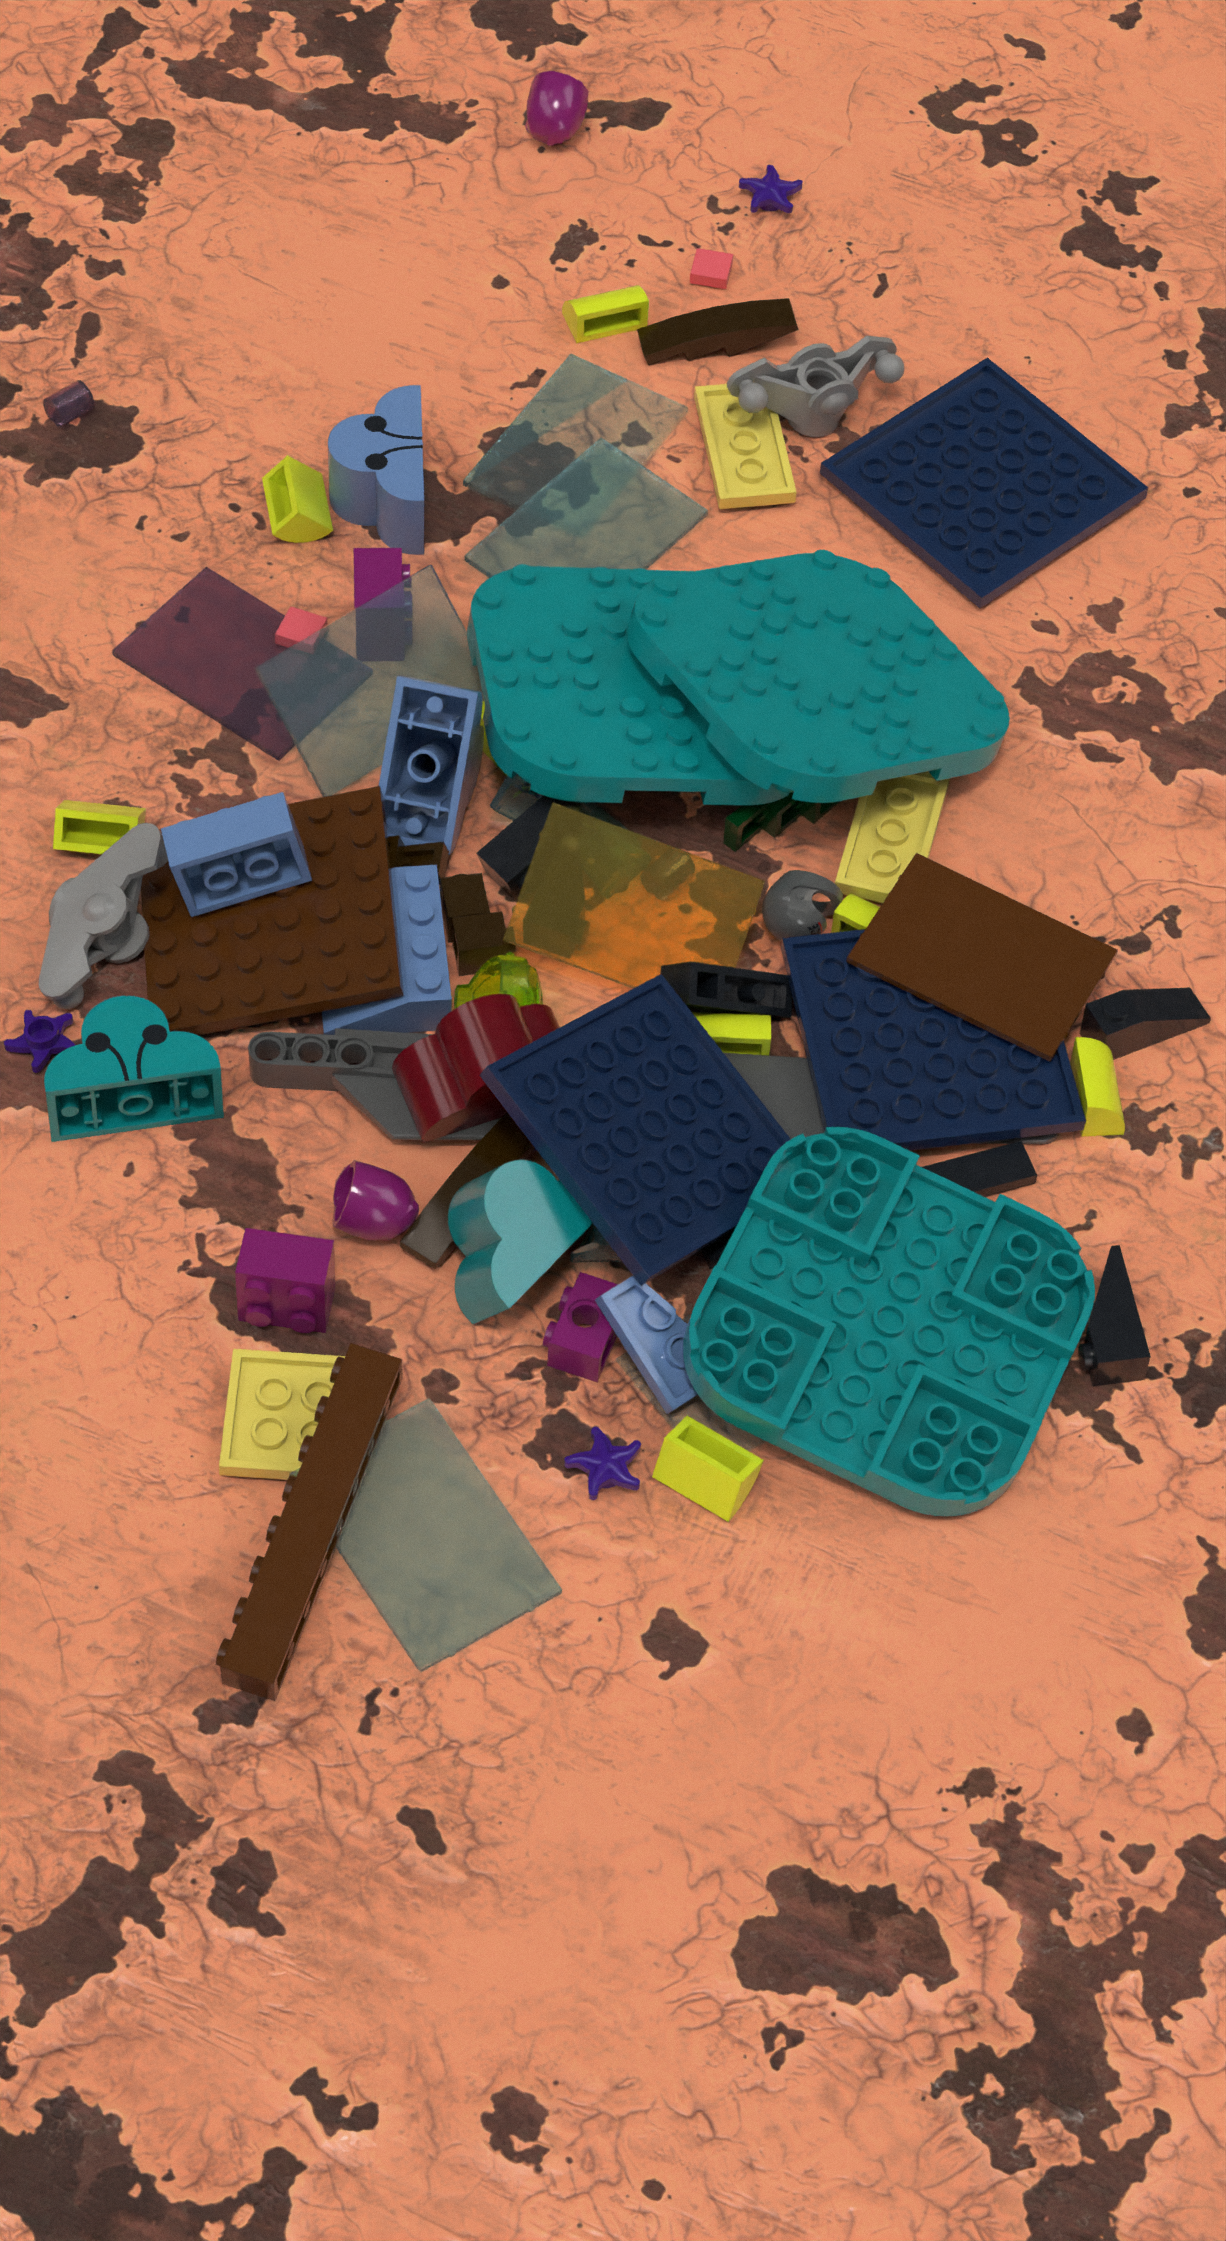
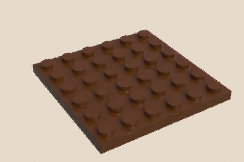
[141,786,404,1035]

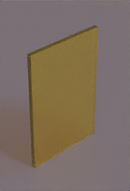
[503,803,765,988]

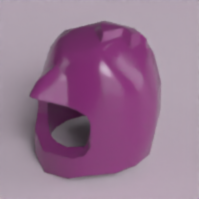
[525,71,589,146]
[332,1160,419,1240]

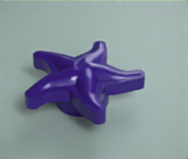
[739,165,803,213]
[4,1010,75,1073]
[564,1427,641,1500]

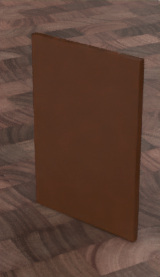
[846,853,1118,1062]

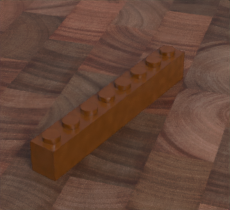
[216,1343,403,1701]

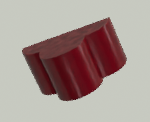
[392,994,560,1143]

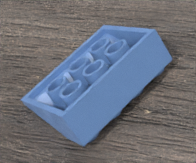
[322,865,452,1035]

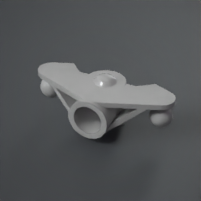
[727,336,905,437]
[39,823,168,1010]

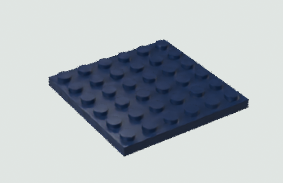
[820,357,1148,608]
[781,929,1086,1151]
[479,974,791,1286]

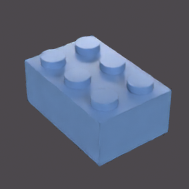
[161,792,312,917]

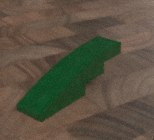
[723,792,840,852]

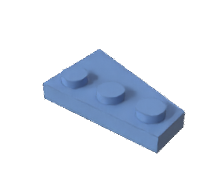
[595,1276,698,1414]

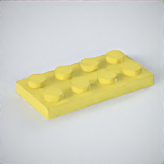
[694,384,797,509]
[835,771,950,903]

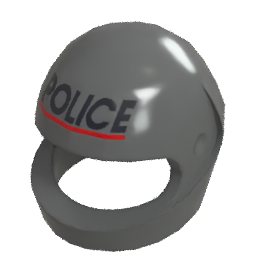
[762,870,843,942]

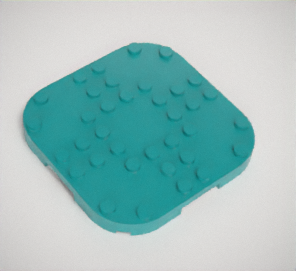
[626,550,1010,803]
[467,564,789,805]
[683,1127,1095,1517]

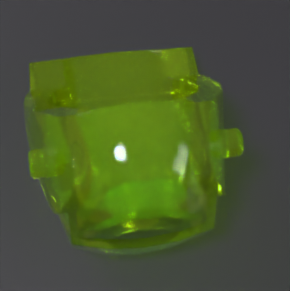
[454,952,543,1009]

